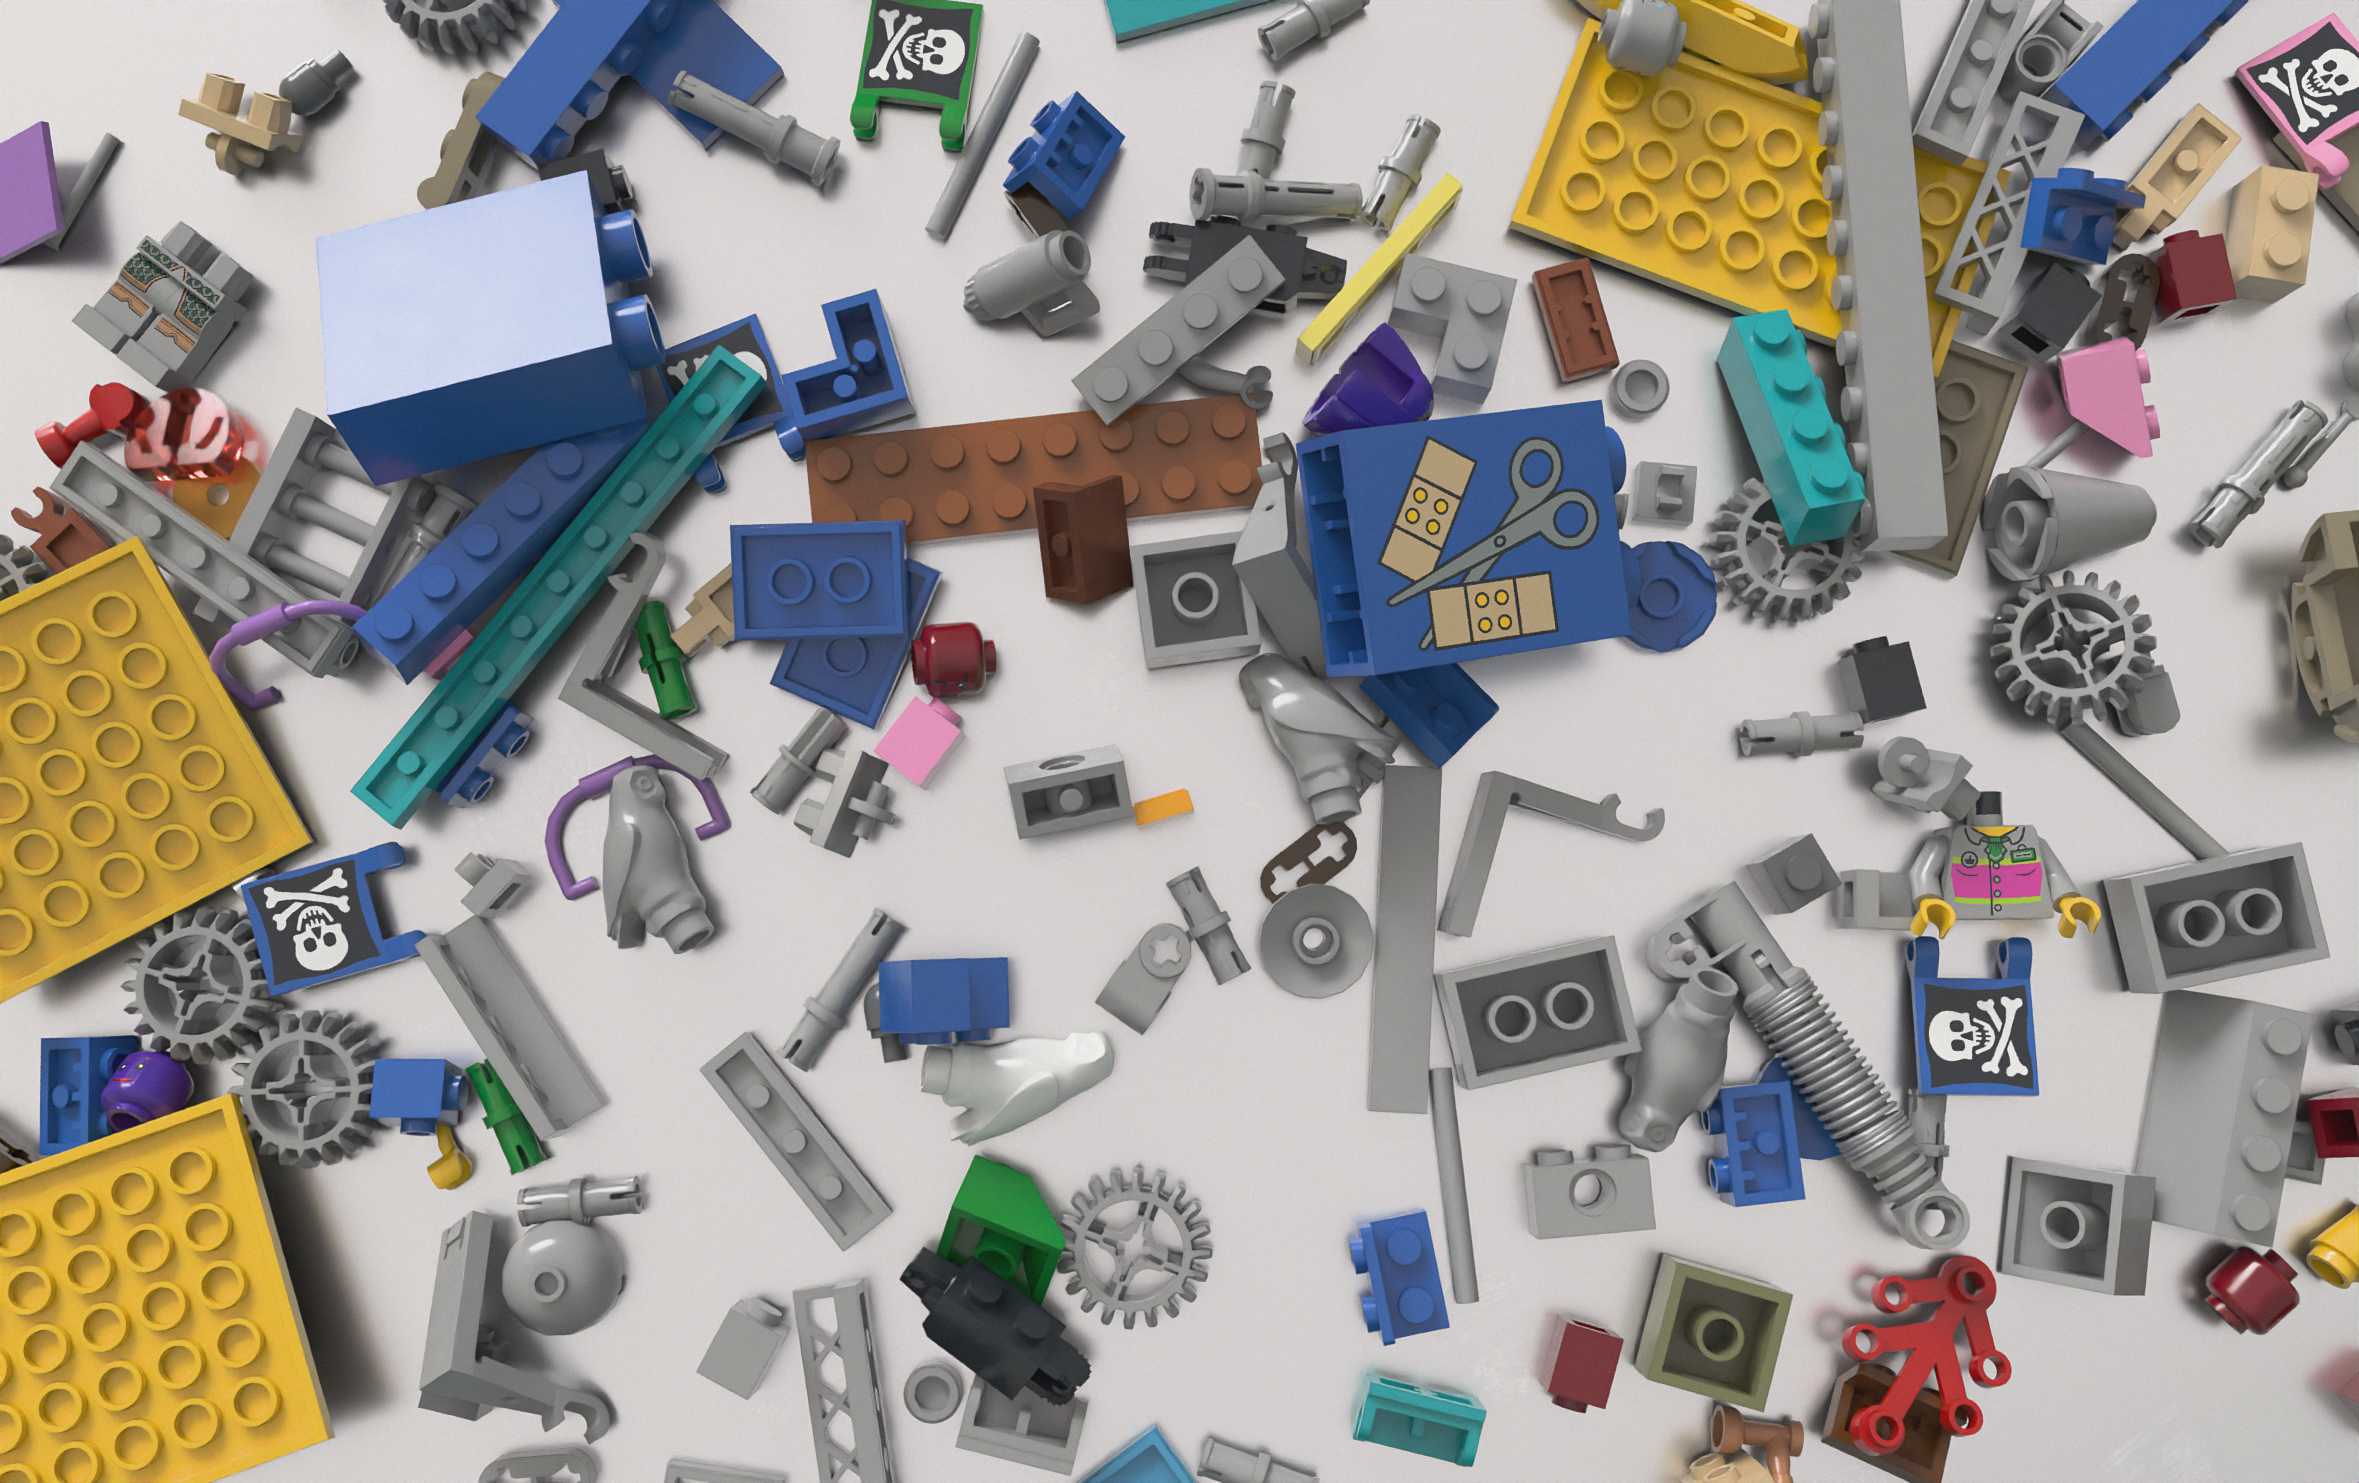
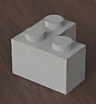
[1388,253,1518,404]

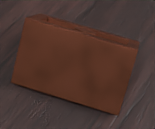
[1033,475,1134,604]

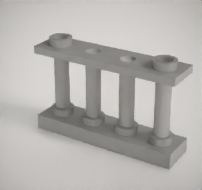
[193,407,436,677]

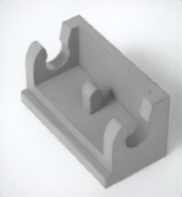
[955,1374,1089,1476]

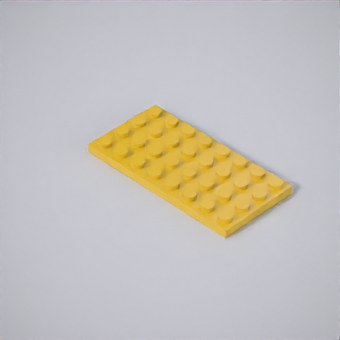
[1508,18,2011,381]

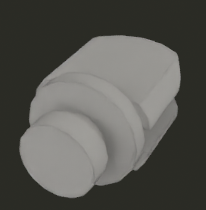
[2113,652,2181,737]

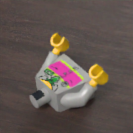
[1908,791,2101,939]

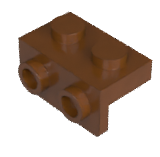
[1821,1363,1968,1483]

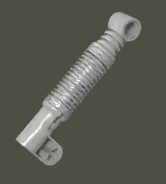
[1647,881,1970,1250]

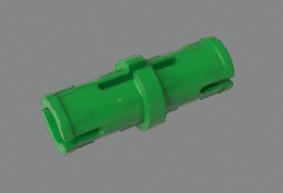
[634,601,697,720]
[465,1059,547,1176]

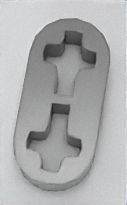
[479,1448,597,1483]

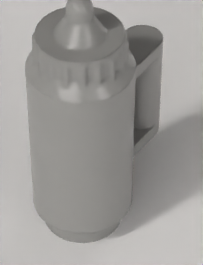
[963,230,1100,337]

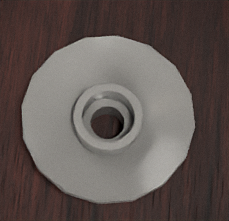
[1259,884,1374,999]

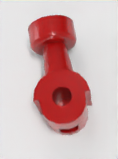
[35,382,153,469]

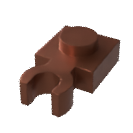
[11,486,115,574]

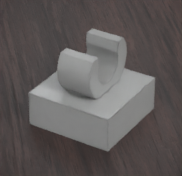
[1632,461,1697,526]
[454,852,532,918]

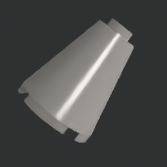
[1983,466,2157,581]

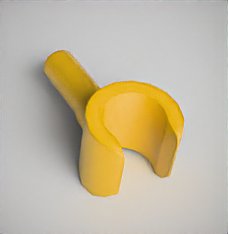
[427,1126,473,1190]

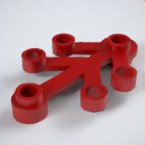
[1842,1255,2012,1456]

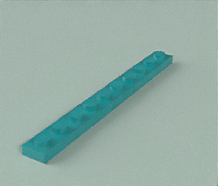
[350,345,767,830]

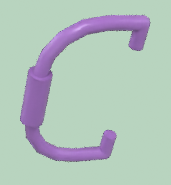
[209,600,374,709]
[544,754,729,900]

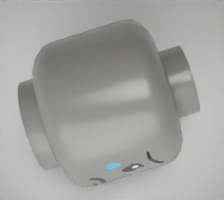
[1597,0,1687,77]

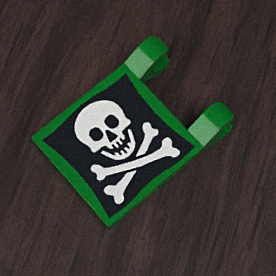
[850,0,984,151]

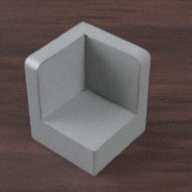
[1841,869,1914,931]

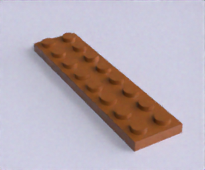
[805,393,1263,546]

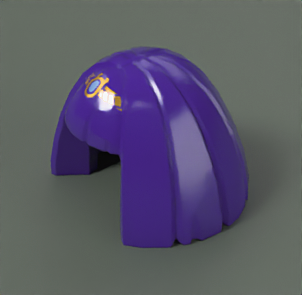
[1302,322,1434,437]

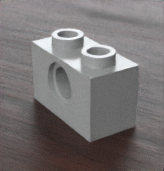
[1003,744,1134,840]
[1523,1144,1656,1240]

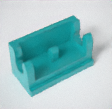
[1352,1373,1487,1467]

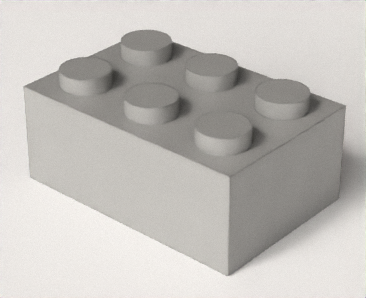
[2103,842,2331,994]
[1434,935,1642,1090]

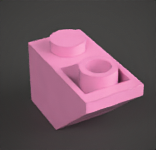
[2056,337,2160,458]

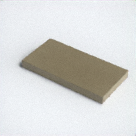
[1852,340,2029,579]

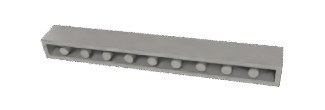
[1808,0,1948,552]

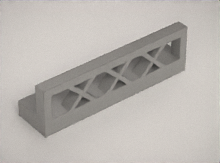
[1931,91,2085,335]
[414,915,607,1141]
[792,1278,894,1483]

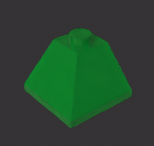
[936,1154,1066,1307]

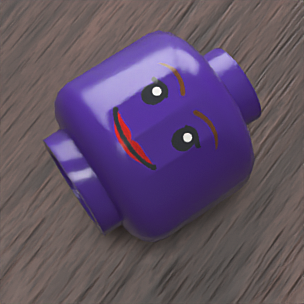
[101,1051,194,1132]

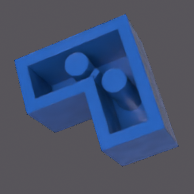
[781,289,916,442]
[878,957,1010,1045]

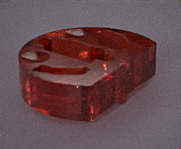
[124,388,244,482]

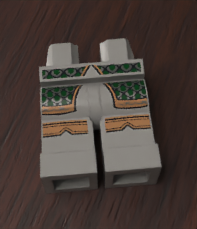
[71,220,254,398]

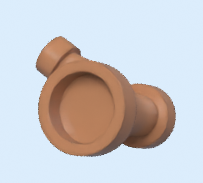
[1711,1405,1804,1483]

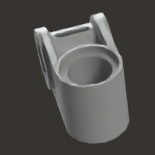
[1998,0,2104,104]
[1094,923,1191,1036]

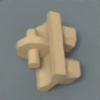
[178,72,302,175]

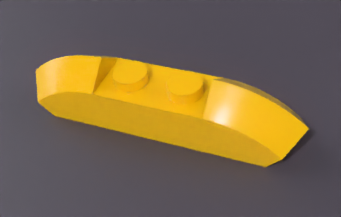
[1577,0,1810,85]

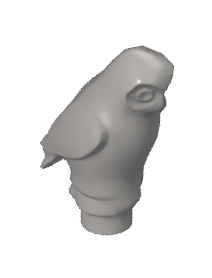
[1239,653,1395,824]
[603,765,714,954]
[1619,967,1738,1153]

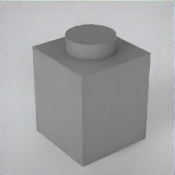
[696,1299,791,1401]

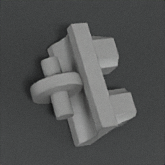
[1872,736,1981,821]
[793,746,896,858]

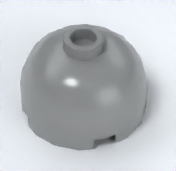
[502,1219,624,1336]

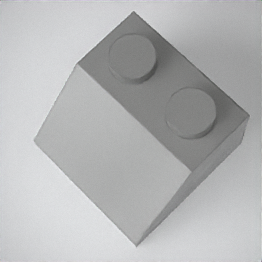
[2001,1157,2156,1296]

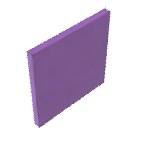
[0,121,64,264]

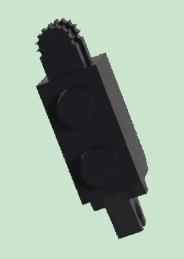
[1143,215,1347,316]
[899,1246,1092,1407]

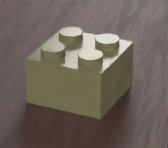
[1634,1254,1793,1413]

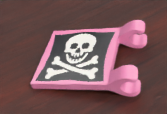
[2235,13,2359,190]

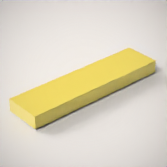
[1295,172,1463,365]

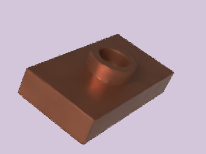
[1532,257,1620,383]

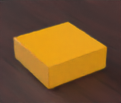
[1132,788,1194,830]

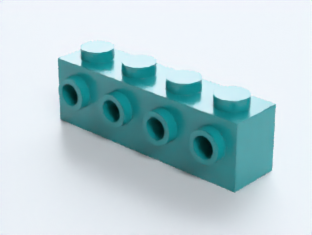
[1717,309,1866,547]

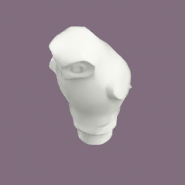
[920,1031,1115,1147]

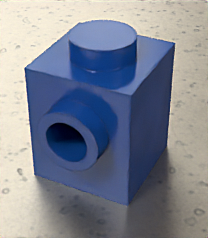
[369,1059,468,1136]

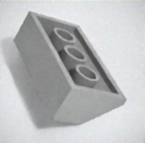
[2135,989,2314,1248]

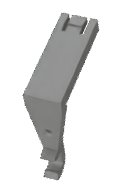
[1232,432,1329,680]
[557,532,728,780]
[1437,770,1665,938]
[419,1211,609,1445]

